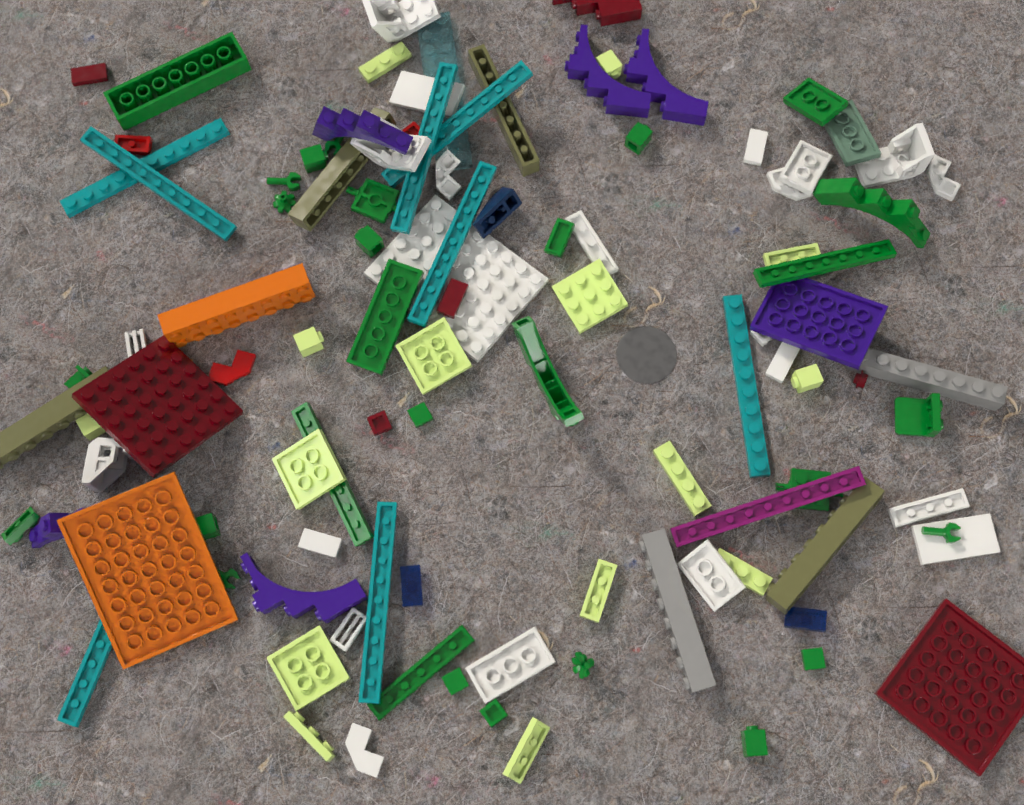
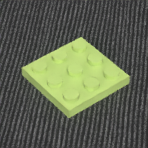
[551,259,628,334]
[395,317,472,395]
[272,429,347,510]
[266,625,350,711]

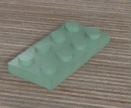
[824,100,881,167]

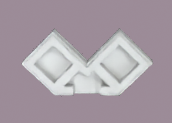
[435,149,462,201]
[926,155,961,201]
[766,167,814,201]
[345,723,384,778]

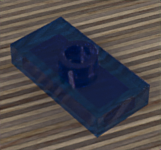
[400,565,423,608]
[784,607,827,633]

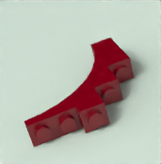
[551,0,642,27]

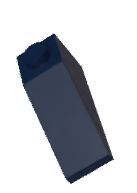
[472,187,522,239]

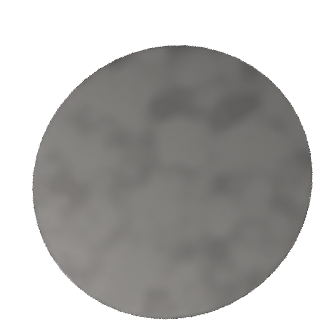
[616,326,677,383]

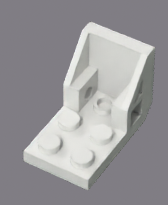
[362,0,441,42]
[350,112,432,172]
[854,122,935,188]
[81,437,134,492]

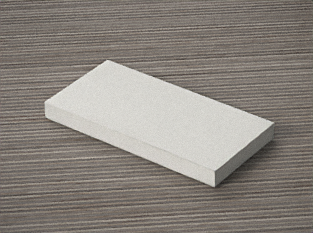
[389,71,466,118]
[911,513,1001,565]
[465,627,556,704]

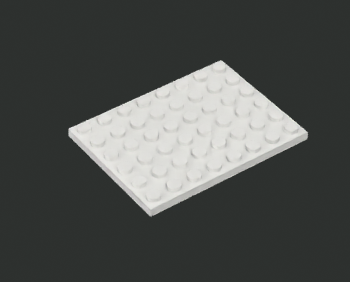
[364,195,548,362]

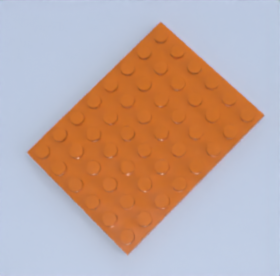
[56,471,239,669]

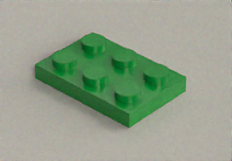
[783,77,848,127]

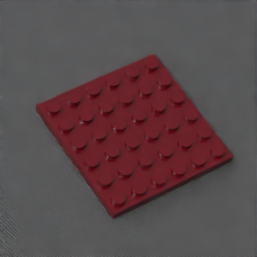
[72,335,243,479]
[874,598,1024,777]

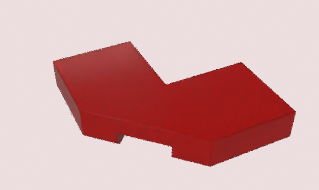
[208,349,257,386]

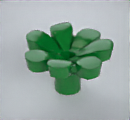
[273,191,296,213]
[571,652,594,679]

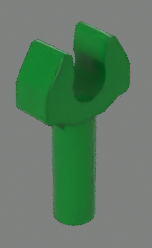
[325,137,344,156]
[267,172,302,192]
[921,522,961,544]
[218,569,241,589]

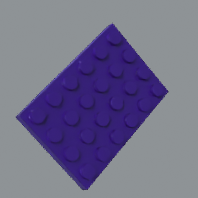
[750,278,888,370]

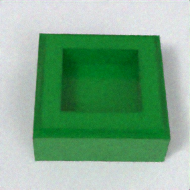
[407,402,433,428]
[801,647,826,671]
[441,667,469,696]
[479,698,508,728]

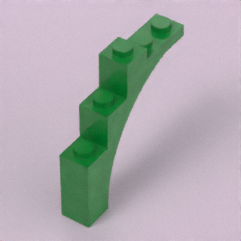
[813,177,930,248]
[511,316,584,427]

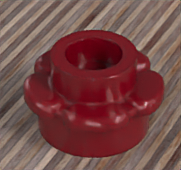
[853,370,869,389]

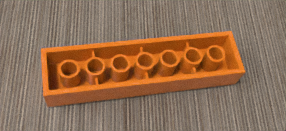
[157,263,316,347]

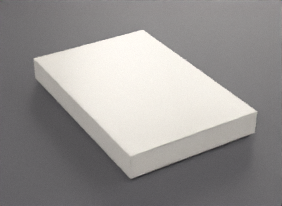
[778,140,833,196]
[677,539,746,612]

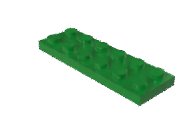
[346,259,424,376]

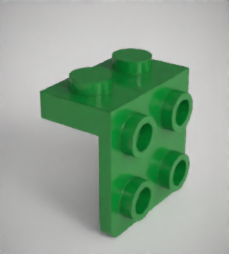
[894,393,944,437]

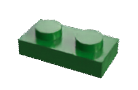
[1,506,40,546]

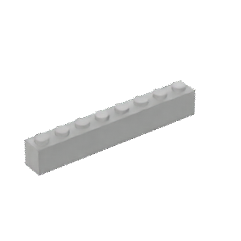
[846,348,1008,411]
[638,528,716,694]

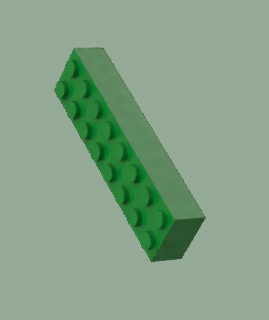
[103,32,252,131]

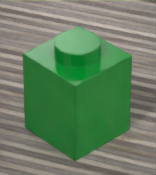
[624,122,653,155]
[300,144,329,174]
[354,225,384,258]
[196,513,221,540]
[741,725,768,757]

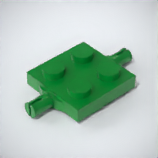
[346,178,400,224]
[775,468,843,512]

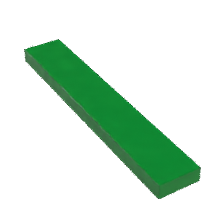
[366,625,475,721]

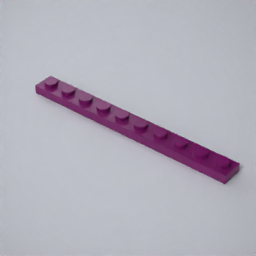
[670,466,866,548]

